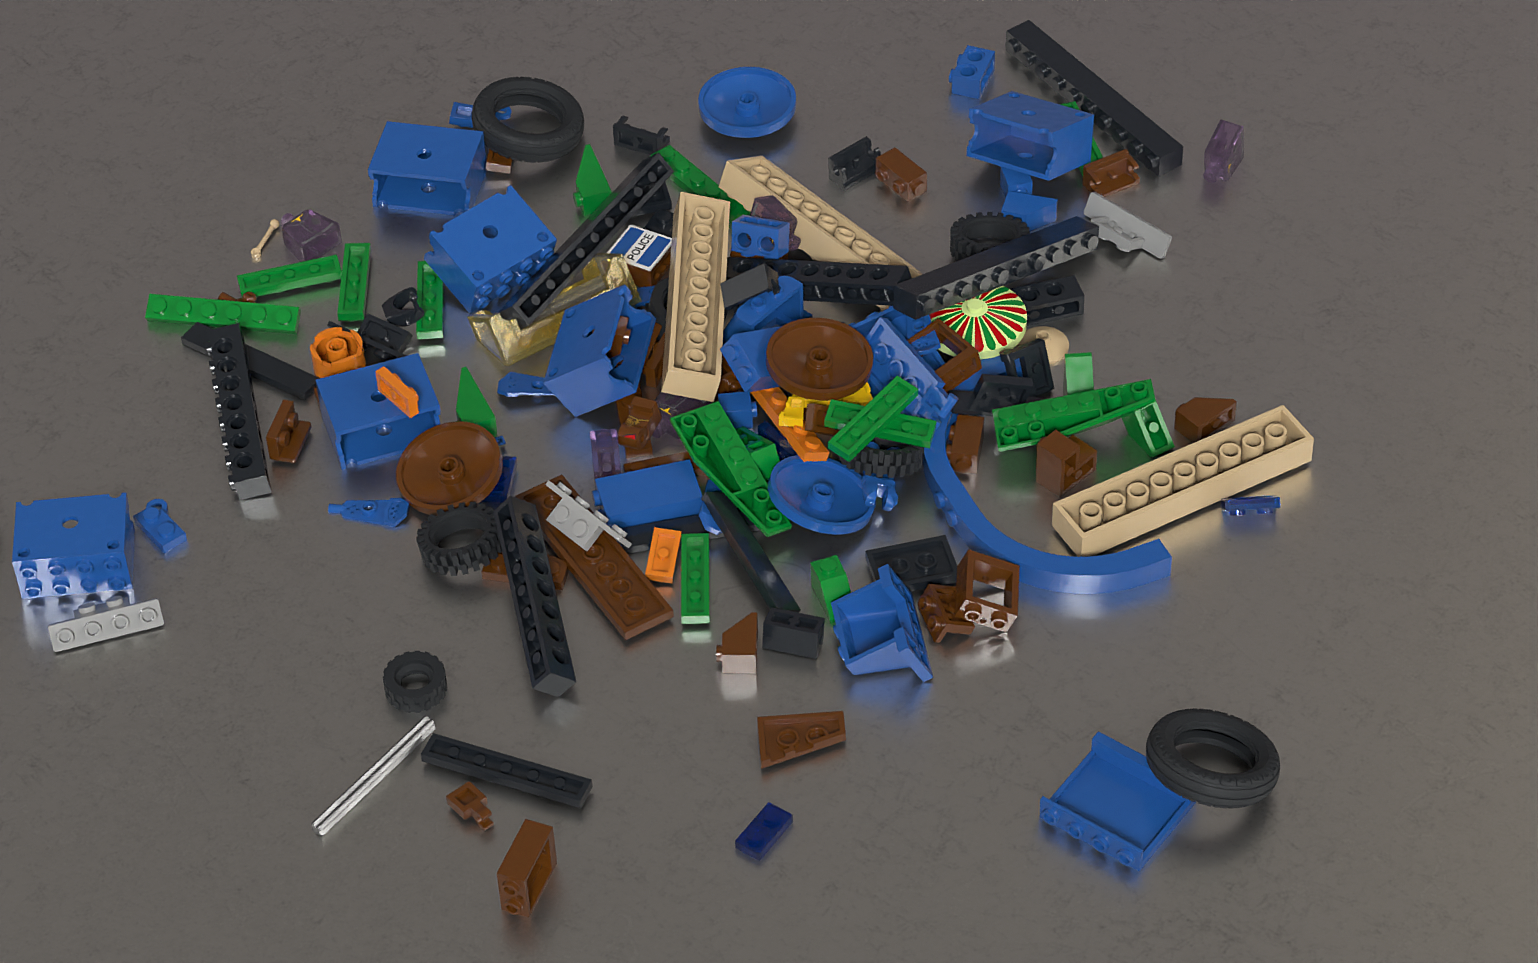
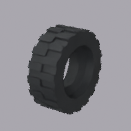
[383,651,447,713]

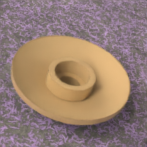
[1017,326,1069,364]

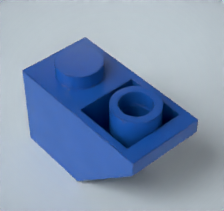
[1001,191,1058,232]

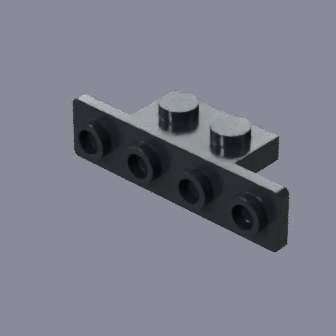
[327,313,413,361]
[947,374,1047,417]

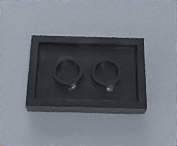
[865,535,957,592]

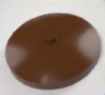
[766,318,873,401]
[396,421,503,516]

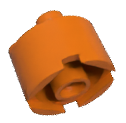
[310,327,366,378]

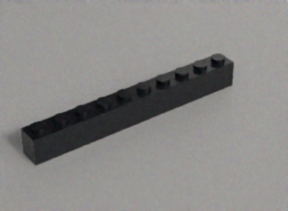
[1005,20,1183,177]
[497,152,674,333]
[893,216,1099,320]

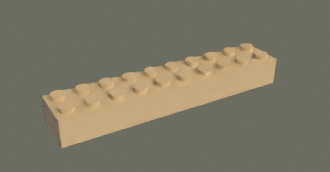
[719,156,923,311]
[661,192,730,402]
[1052,405,1314,557]

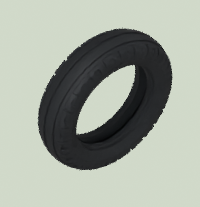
[472,77,584,163]
[1146,708,1280,809]

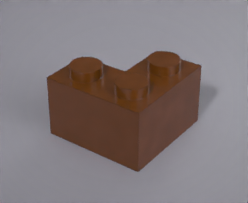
[1036,430,1097,498]

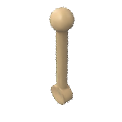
[251,219,280,258]

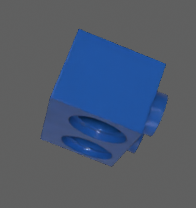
[949,45,995,99]
[731,215,790,259]

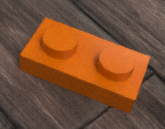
[375,366,419,418]
[645,527,682,584]

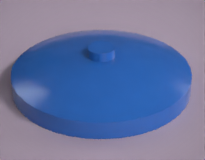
[698,67,796,138]
[768,455,876,535]

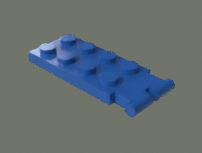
[865,317,958,432]

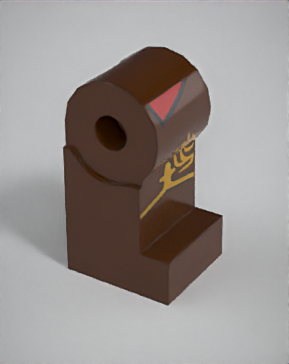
[618,396,662,450]

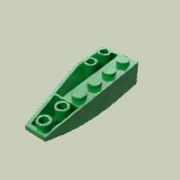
[992,379,1156,452]
[670,401,792,537]

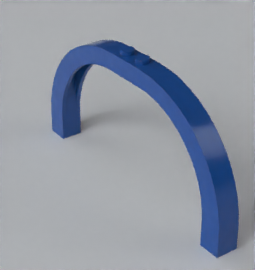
[923,356,1172,594]

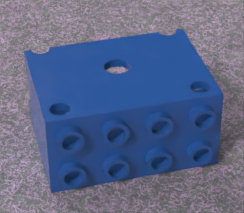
[966,91,1094,181]
[368,121,487,216]
[424,185,557,314]
[543,284,656,417]
[316,353,441,470]
[12,493,135,599]

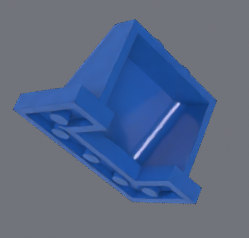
[722,276,813,346]
[831,564,933,682]

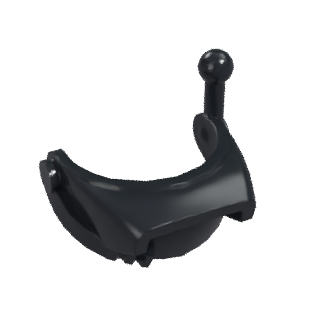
[382,287,425,327]

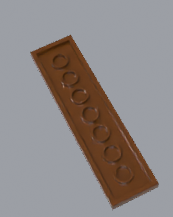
[515,474,674,640]

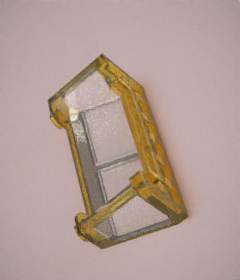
[467,253,642,366]

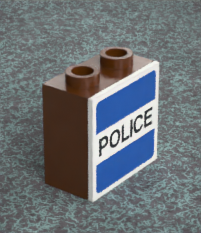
[604,224,672,287]

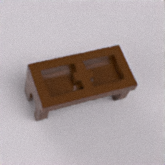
[1083,149,1140,197]

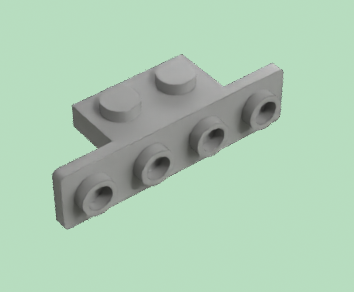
[1083,192,1172,259]
[545,480,632,551]
[48,596,164,652]

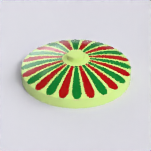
[922,286,1027,360]

